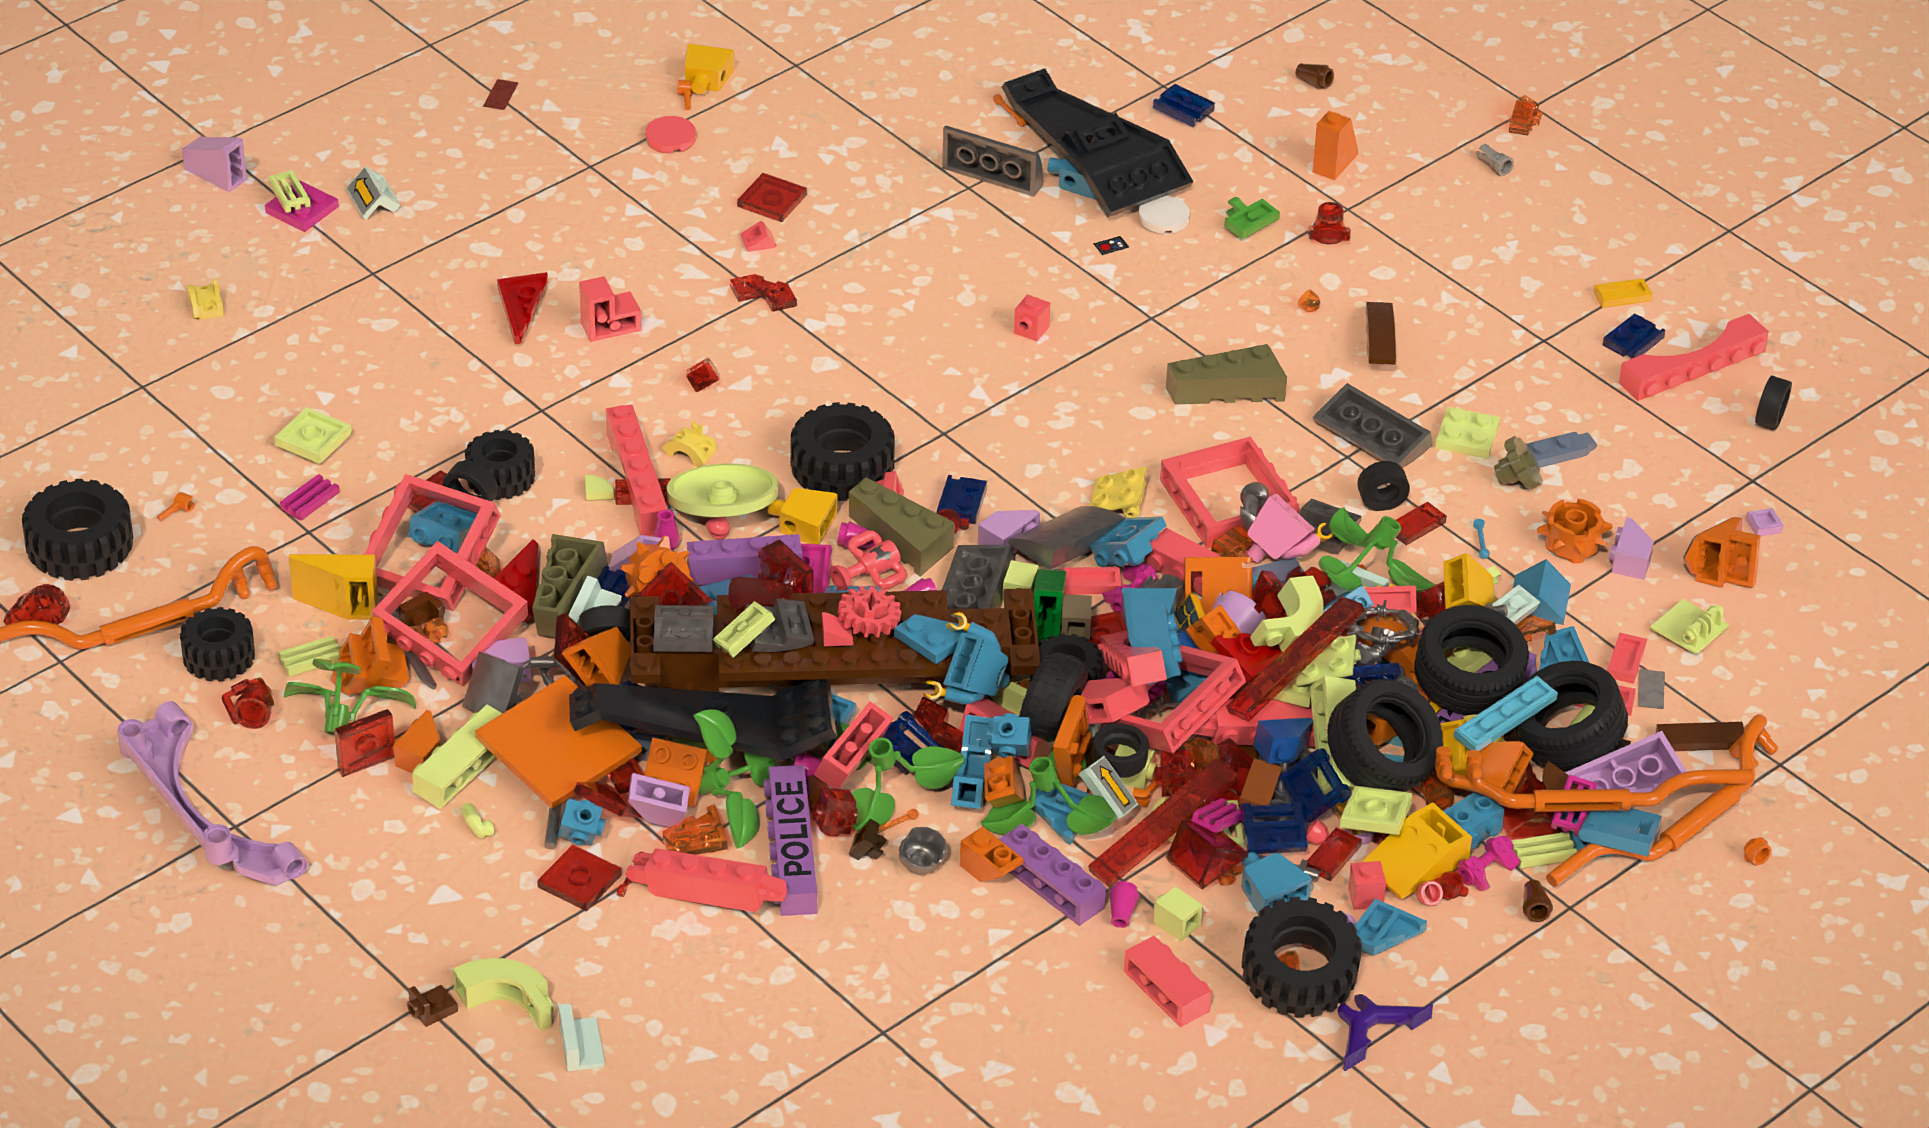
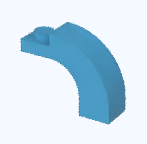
[951,714,994,809]

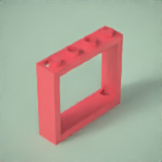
[1160,436,1300,549]
[365,474,501,611]
[372,541,528,686]
[1102,645,1246,753]

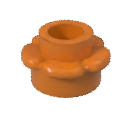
[1744,837,1772,866]

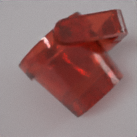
[1308,202,1351,245]
[1252,570,1286,619]
[1416,581,1446,620]
[222,677,274,729]

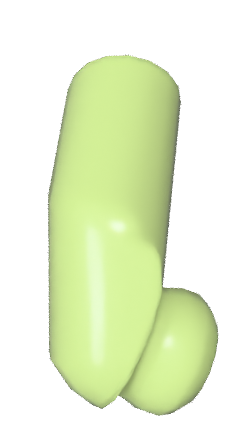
[461,803,494,839]

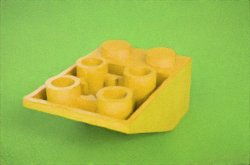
[289,554,379,620]
[1362,802,1472,900]

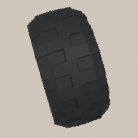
[1019,652,1088,742]

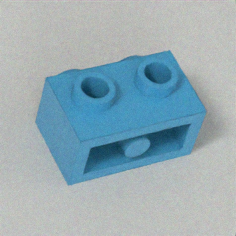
[1443,792,1505,850]

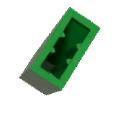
[1034,569,1066,642]

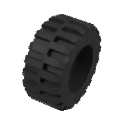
[790,402,895,501]
[22,479,134,581]
[1241,897,1362,1018]

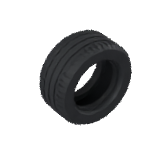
[1414,605,1529,715]
[1514,660,1628,771]
[1327,679,1443,792]

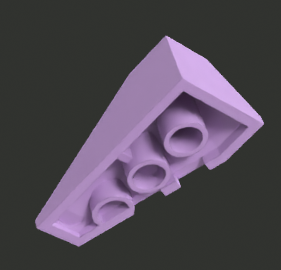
[1565,731,1687,792]

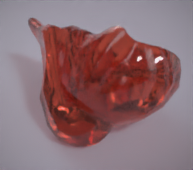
[3,584,71,625]

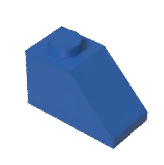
[1253,717,1313,764]

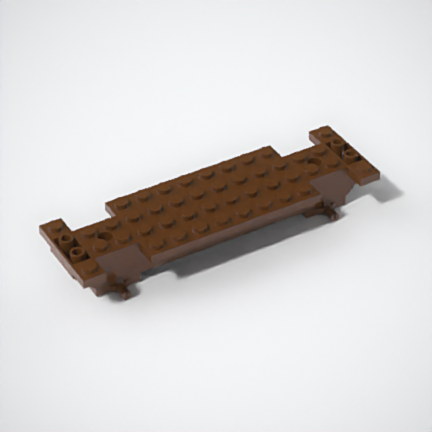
[630,588,1040,698]

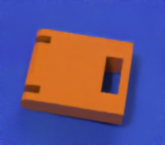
[1184,557,1253,614]
[1053,695,1092,787]

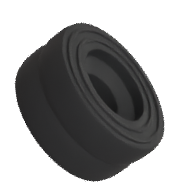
[1357,461,1410,511]

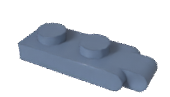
[1527,432,1597,468]

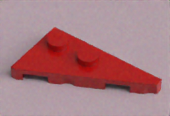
[497,272,548,344]
[494,539,538,623]
[1210,633,1313,684]

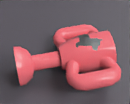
[830,530,907,590]

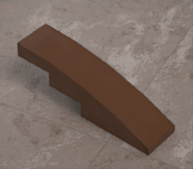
[1365,301,1396,365]

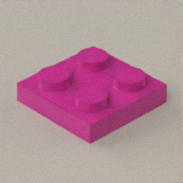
[265,180,339,232]

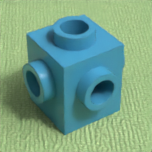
[987,713,1032,758]
[557,798,605,846]

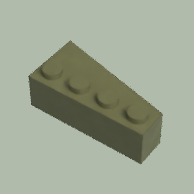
[1166,344,1287,405]
[849,477,955,577]
[532,534,608,639]

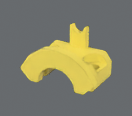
[186,279,224,320]
[662,420,717,467]

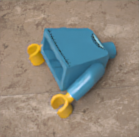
[923,613,1010,705]

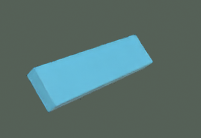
[1454,676,1558,751]

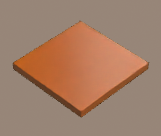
[475,675,642,809]

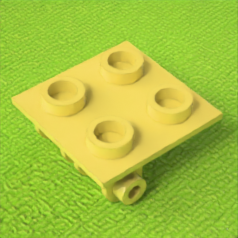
[1090,467,1147,518]

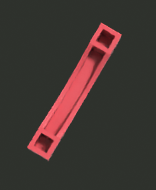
[1619,314,1769,401]
[606,404,668,537]
[1097,630,1167,687]

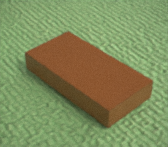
[1238,758,1282,813]

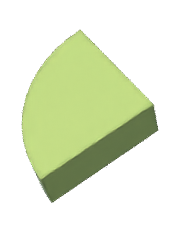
[585,475,614,500]

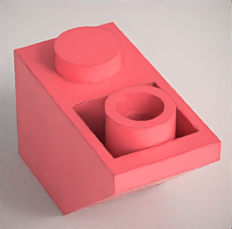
[1081,678,1150,724]

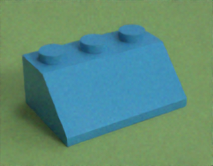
[1123,591,1183,685]

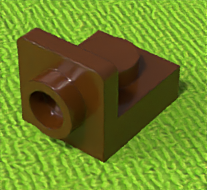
[398,591,445,629]
[407,985,458,1027]

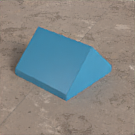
[1513,559,1571,625]

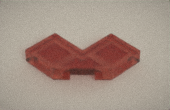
[730,274,797,312]
[913,696,964,753]

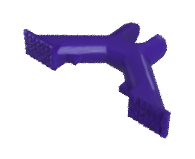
[1337,994,1433,1071]

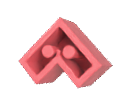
[579,276,641,342]

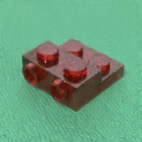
[758,539,814,594]

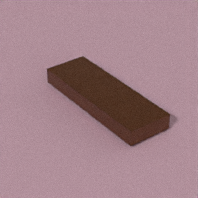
[1655,721,1744,751]

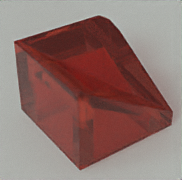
[686,357,720,392]

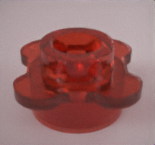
[1435,871,1469,900]

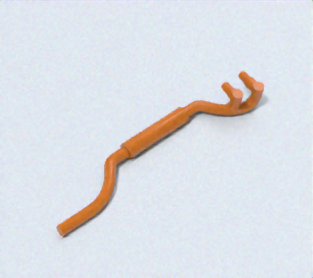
[0,546,277,650]
[1546,714,1778,887]
[1435,746,1753,812]

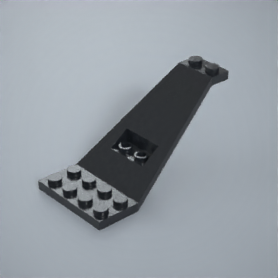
[1001,68,1194,217]
[569,679,837,761]

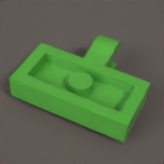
[1224,197,1280,240]

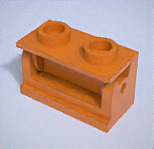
[1185,604,1241,655]

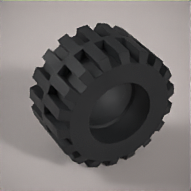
[465,430,535,500]
[180,607,255,682]
[1030,633,1103,683]

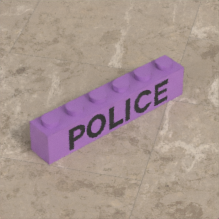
[763,765,817,916]

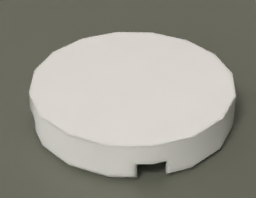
[1139,196,1190,234]

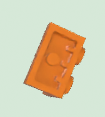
[643,737,717,807]

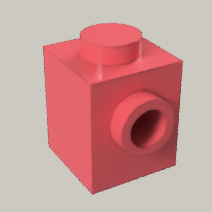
[1014,294,1051,342]
[1348,861,1386,910]

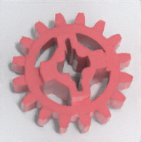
[837,586,901,638]

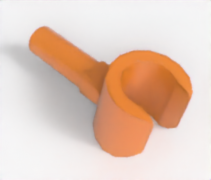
[677,80,692,110]
[157,492,195,522]
[1132,778,1161,807]

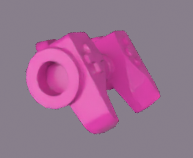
[1102,564,1157,614]
[1457,836,1520,891]

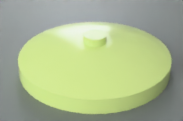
[667,463,778,517]

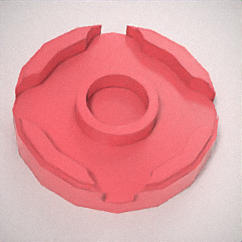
[646,116,696,153]

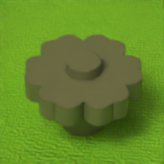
[1494,436,1543,489]

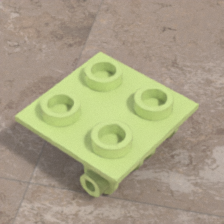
[1650,599,1729,655]
[1296,634,1361,686]

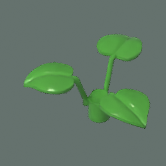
[1318,507,1437,593]
[284,658,416,736]
[693,710,777,849]
[835,723,964,831]
[981,751,1116,835]

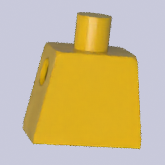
[685,43,734,94]
[768,488,837,544]
[1443,553,1498,609]

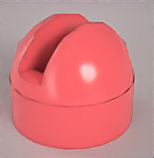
[706,517,730,539]
[1304,818,1329,845]
[1416,881,1443,905]

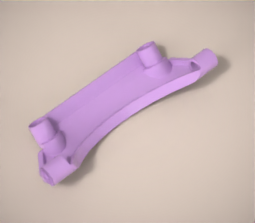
[117,701,308,886]

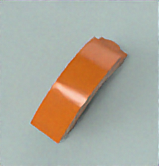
[1342,616,1422,690]

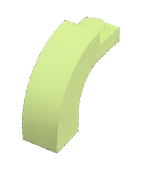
[1250,576,1323,653]
[452,958,554,1031]

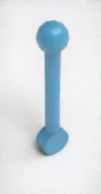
[1473,518,1490,559]

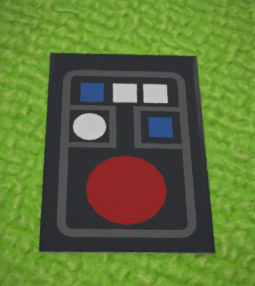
[1093,236,1130,255]

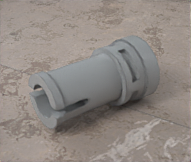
[1476,144,1514,176]

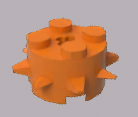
[1537,499,1613,564]
[621,536,694,606]

